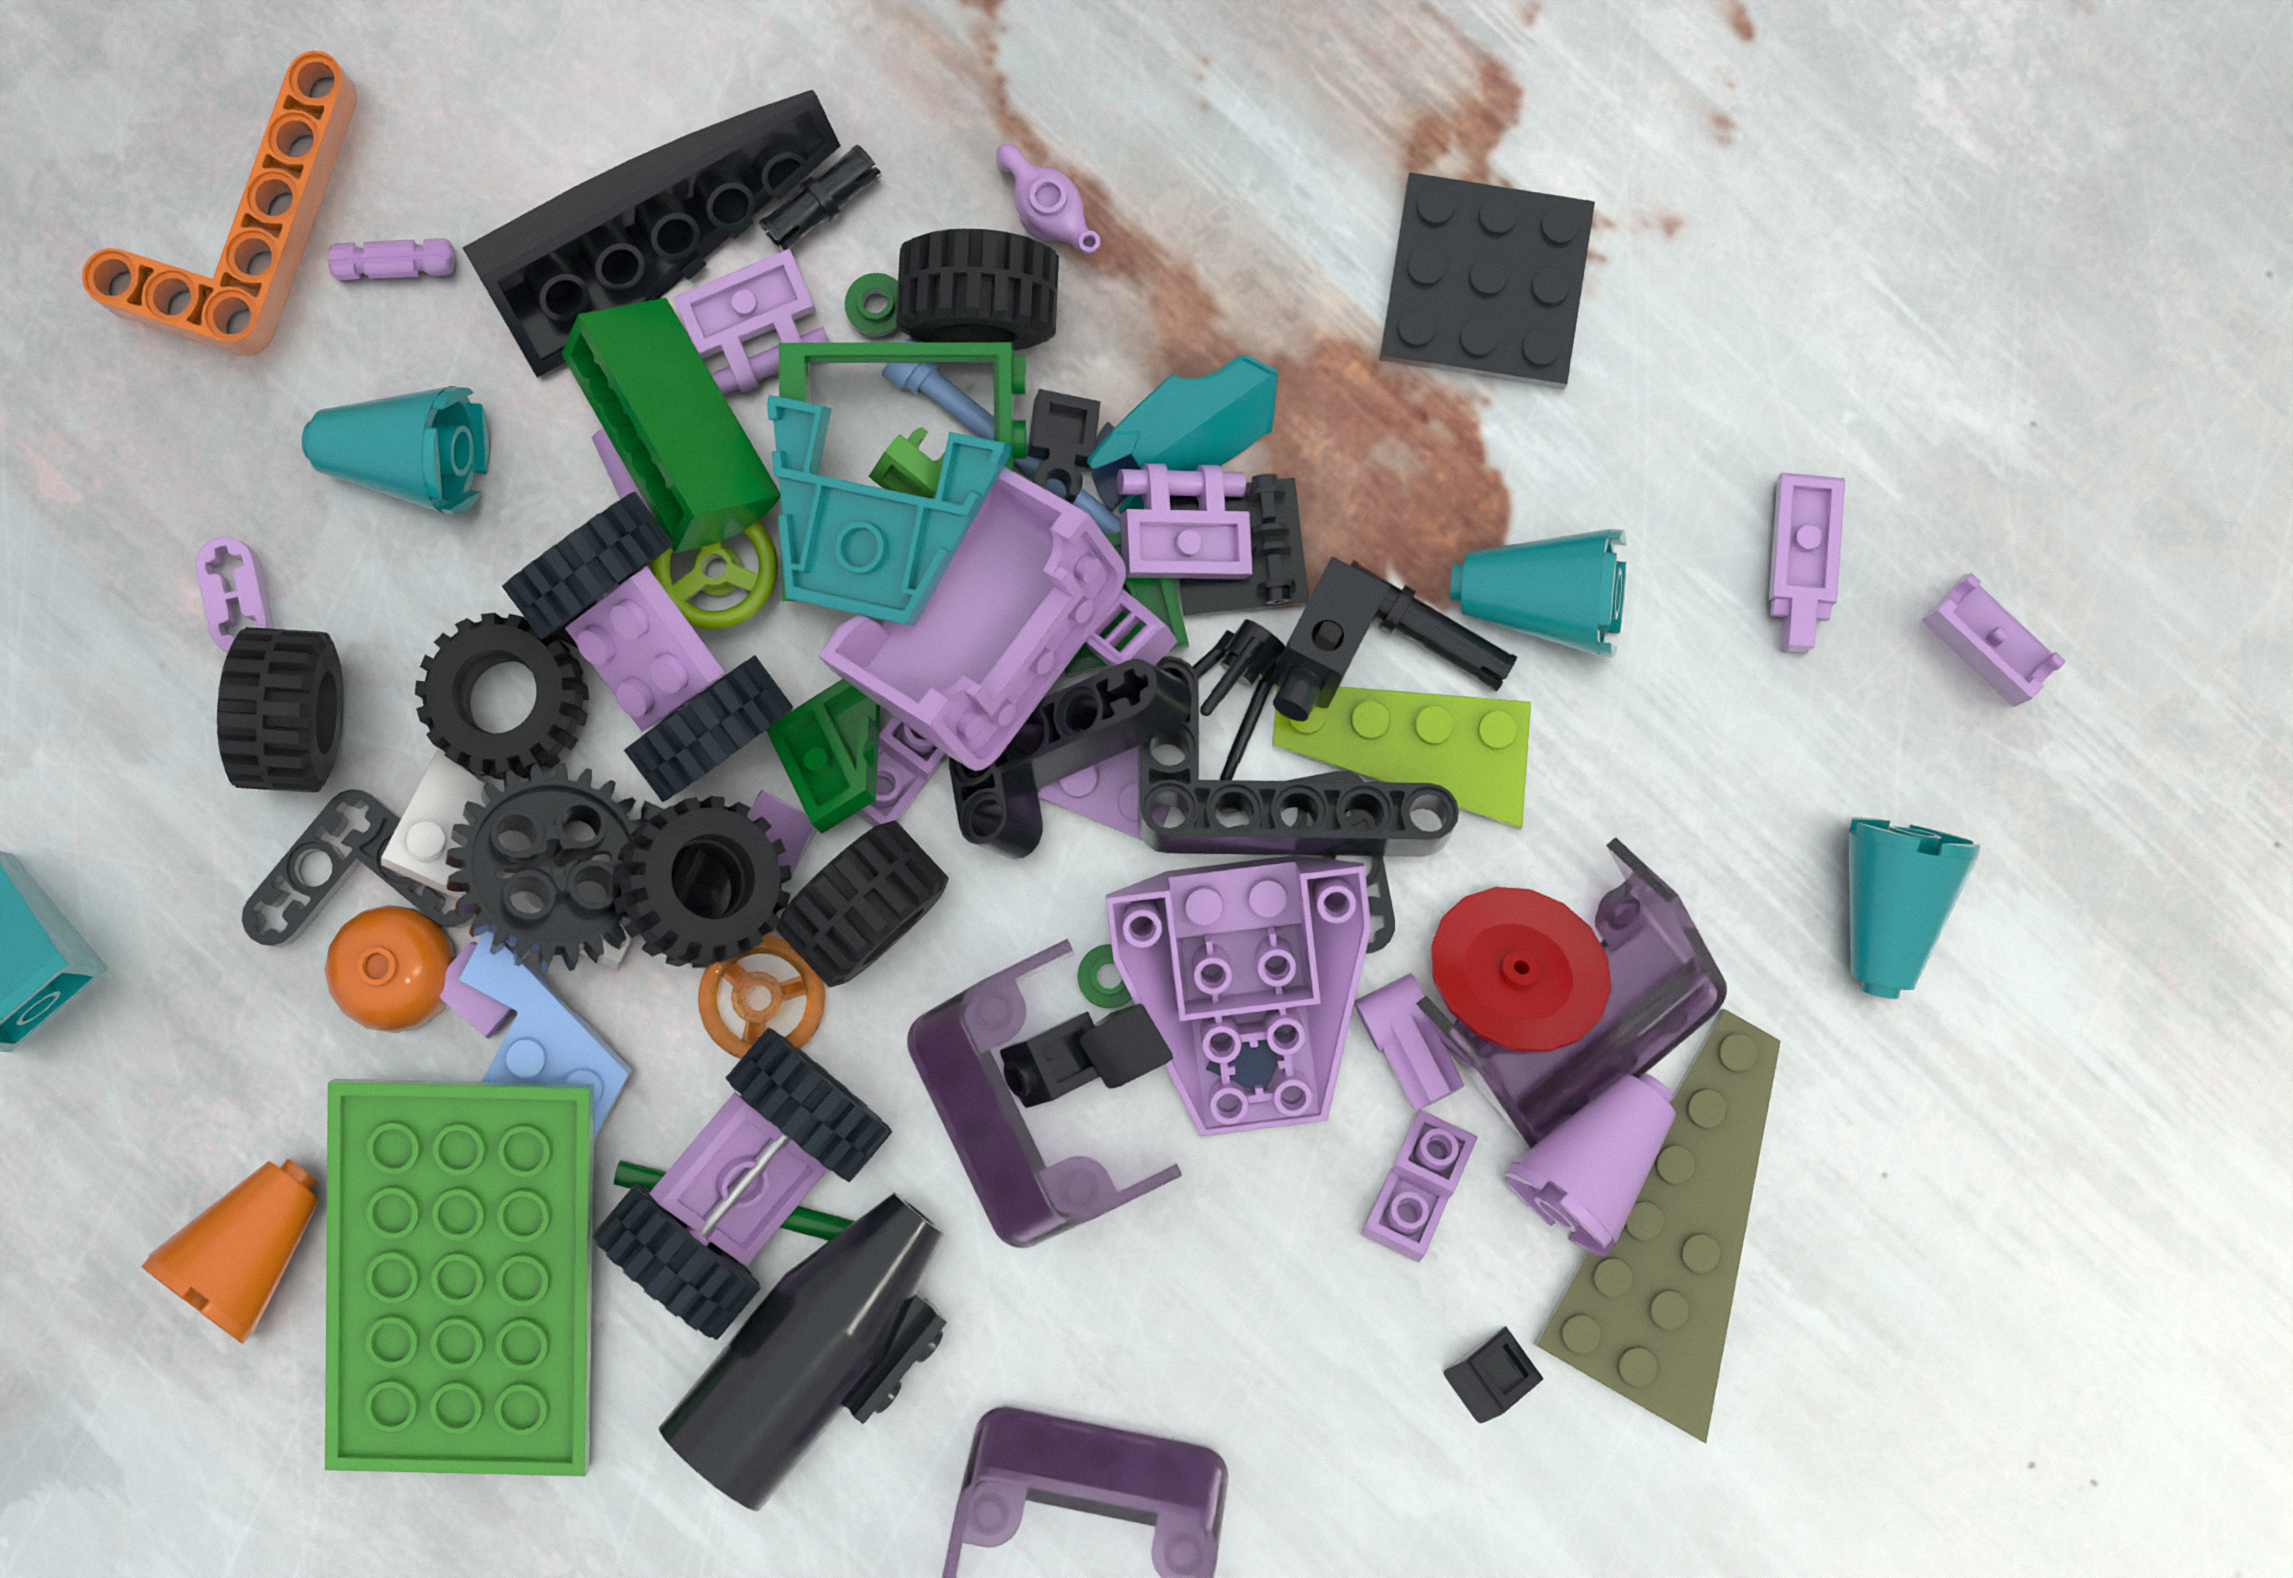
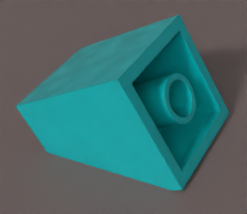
[0,851,109,1052]

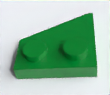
[766,679,880,834]

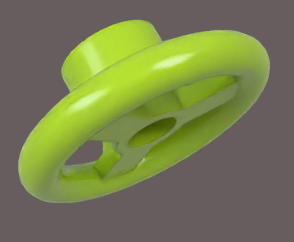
[651,521,778,630]

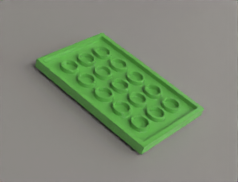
[325,1079,594,1476]

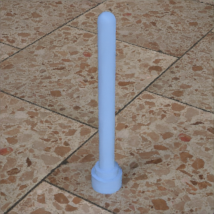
[882,337,1121,535]

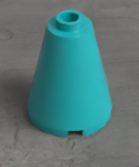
[302,386,489,514]
[1450,529,1626,658]
[1848,817,1980,999]

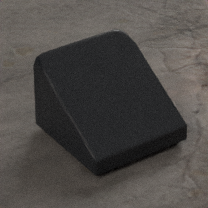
[1079,1003,1173,1089]
[1443,1326,1544,1423]

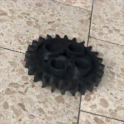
[445,763,649,972]

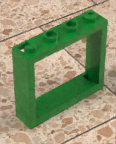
[779,342,1027,601]

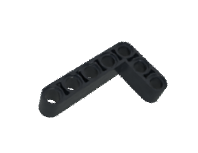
[1138,656,1459,857]

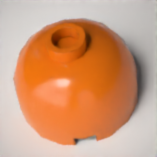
[325,905,457,1033]

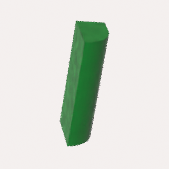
[561,298,781,554]

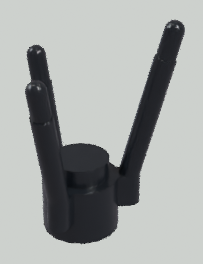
[1192,619,1285,780]

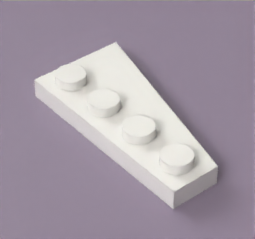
[381,748,633,970]

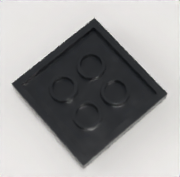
[1379,172,1595,389]

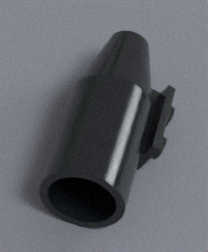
[659,1192,947,1511]

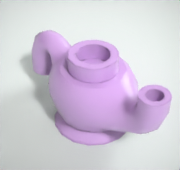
[996,144,1100,254]

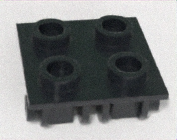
[1170,474,1309,616]

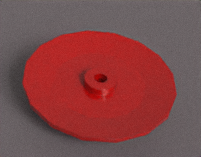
[1430,887,1612,1053]

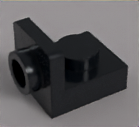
[1000,1011,1100,1108]

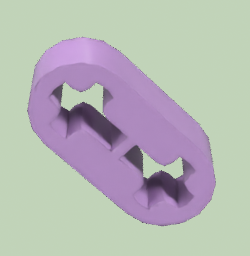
[196,537,274,652]

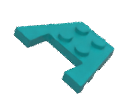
[767,395,1013,626]

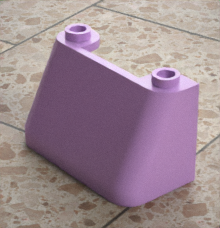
[818,467,1126,771]

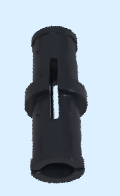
[759,144,882,252]

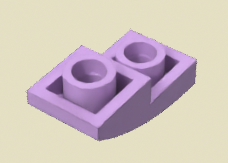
[856,716,948,827]
[1361,1110,1478,1262]

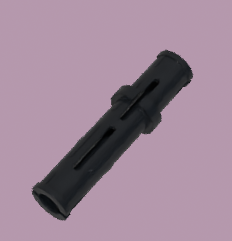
[1350,560,1518,692]

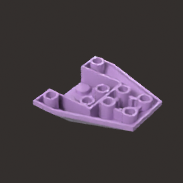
[1105,855,1371,1137]

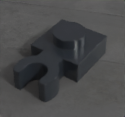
[1027,389,1101,504]

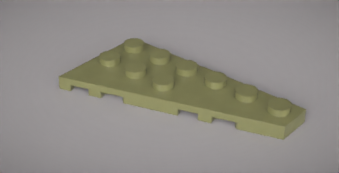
[1534,1009,1781,1444]

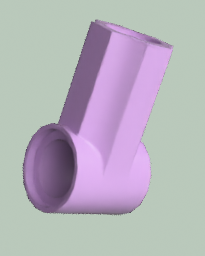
[1354,973,1465,1112]

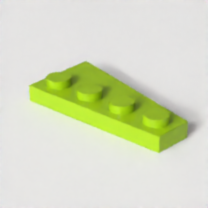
[1272,686,1531,830]

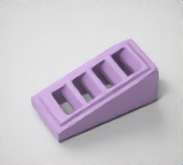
[1084,589,1178,668]

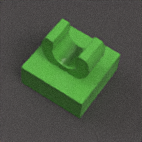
[868,427,945,499]

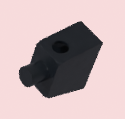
[1271,557,1390,722]

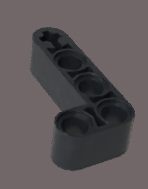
[949,658,1192,860]

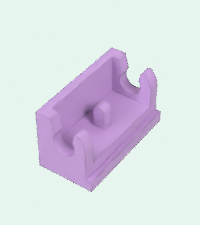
[1922,573,2066,707]

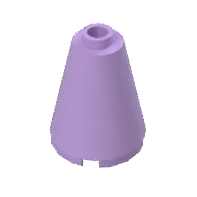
[1504,1073,1676,1257]

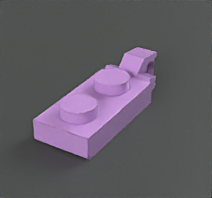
[1769,473,1845,653]

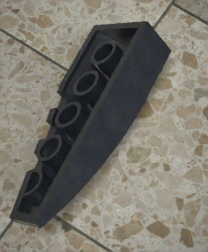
[462,90,841,377]

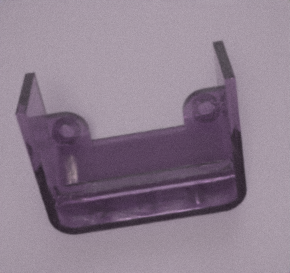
[1416,837,1727,1148]
[907,939,1182,1248]
[942,1404,1229,1578]

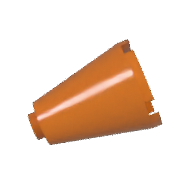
[141,1159,320,1344]

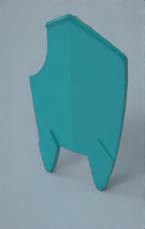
[1087,355,1278,514]

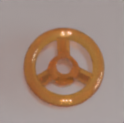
[698,935,826,1059]

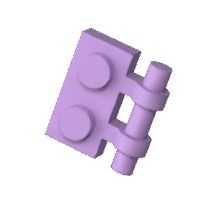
[673,248,830,396]
[1117,463,1252,579]

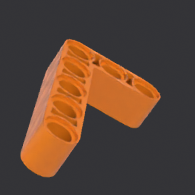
[82,50,357,356]

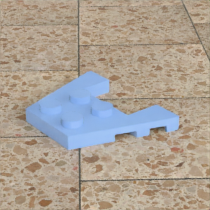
[458,930,632,1143]

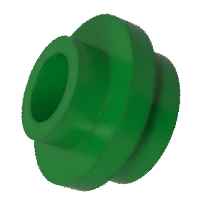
[845,273,898,337]
[1077,944,1132,1008]

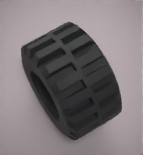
[896,229,1059,350]
[415,612,589,780]
[217,627,344,793]
[612,796,791,968]
[776,820,949,988]

